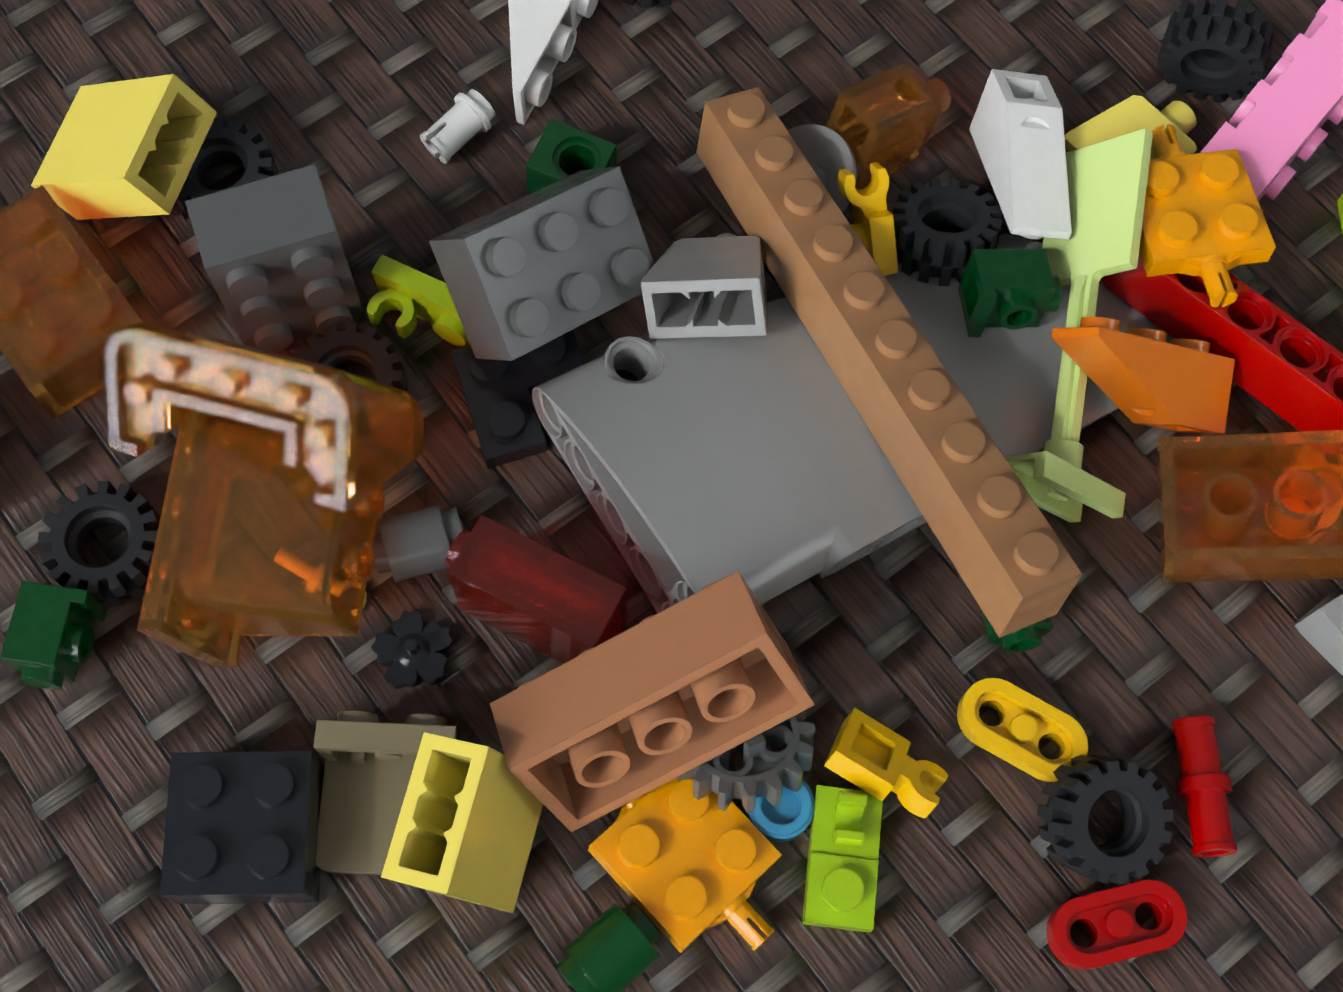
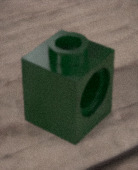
[526,119,623,195]

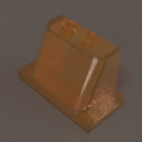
[137,374,388,667]

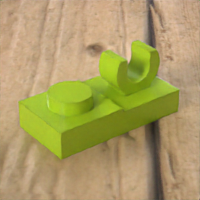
[367,255,470,346]
[802,785,883,933]

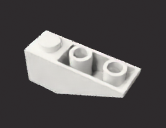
[508,0,598,125]
[969,69,1072,240]

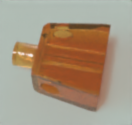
[826,63,951,190]

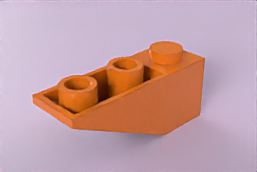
[1051,316,1235,434]

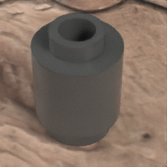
[369,504,469,583]

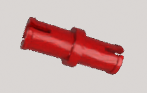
[1172,716,1238,858]

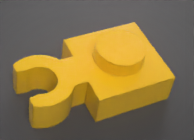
[824,707,948,818]

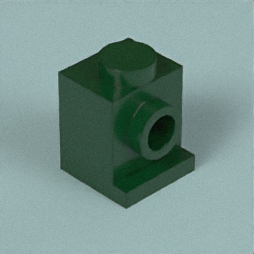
[958,249,1062,337]
[0,581,107,690]

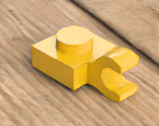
[837,162,898,276]

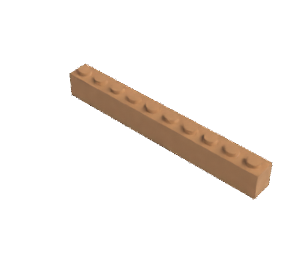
[696,87,1082,638]

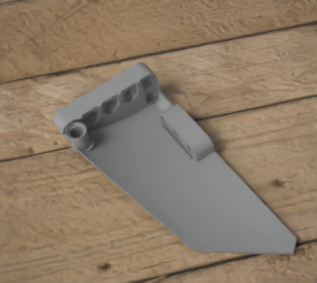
[532,233,1175,613]

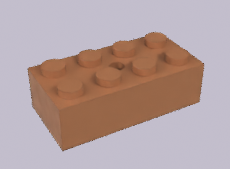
[490,571,815,832]

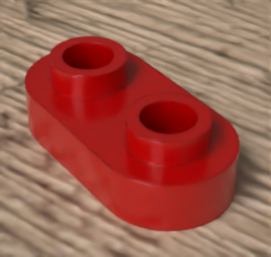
[1046,879,1187,970]

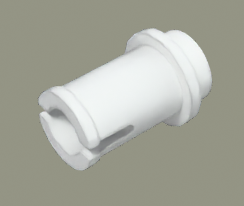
[420,89,495,164]

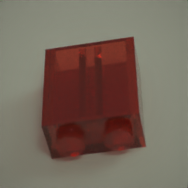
[445,515,627,664]

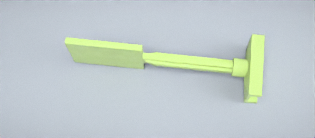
[1005,128,1153,523]

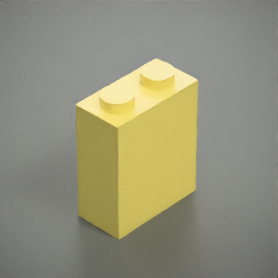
[31,74,217,220]
[381,732,543,913]

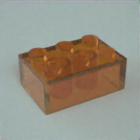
[0,185,160,419]
[1156,430,1343,582]

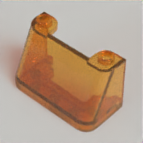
[105,322,424,512]

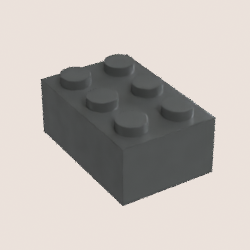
[185,164,366,355]
[429,166,654,361]

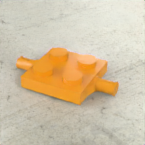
[1139,124,1276,308]
[588,778,782,953]

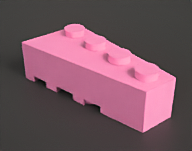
[1200,0,1343,212]

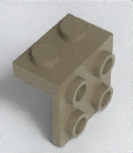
[314,711,463,875]

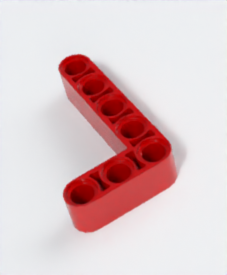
[1101,254,1343,447]

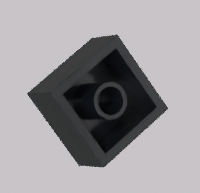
[159,751,325,905]

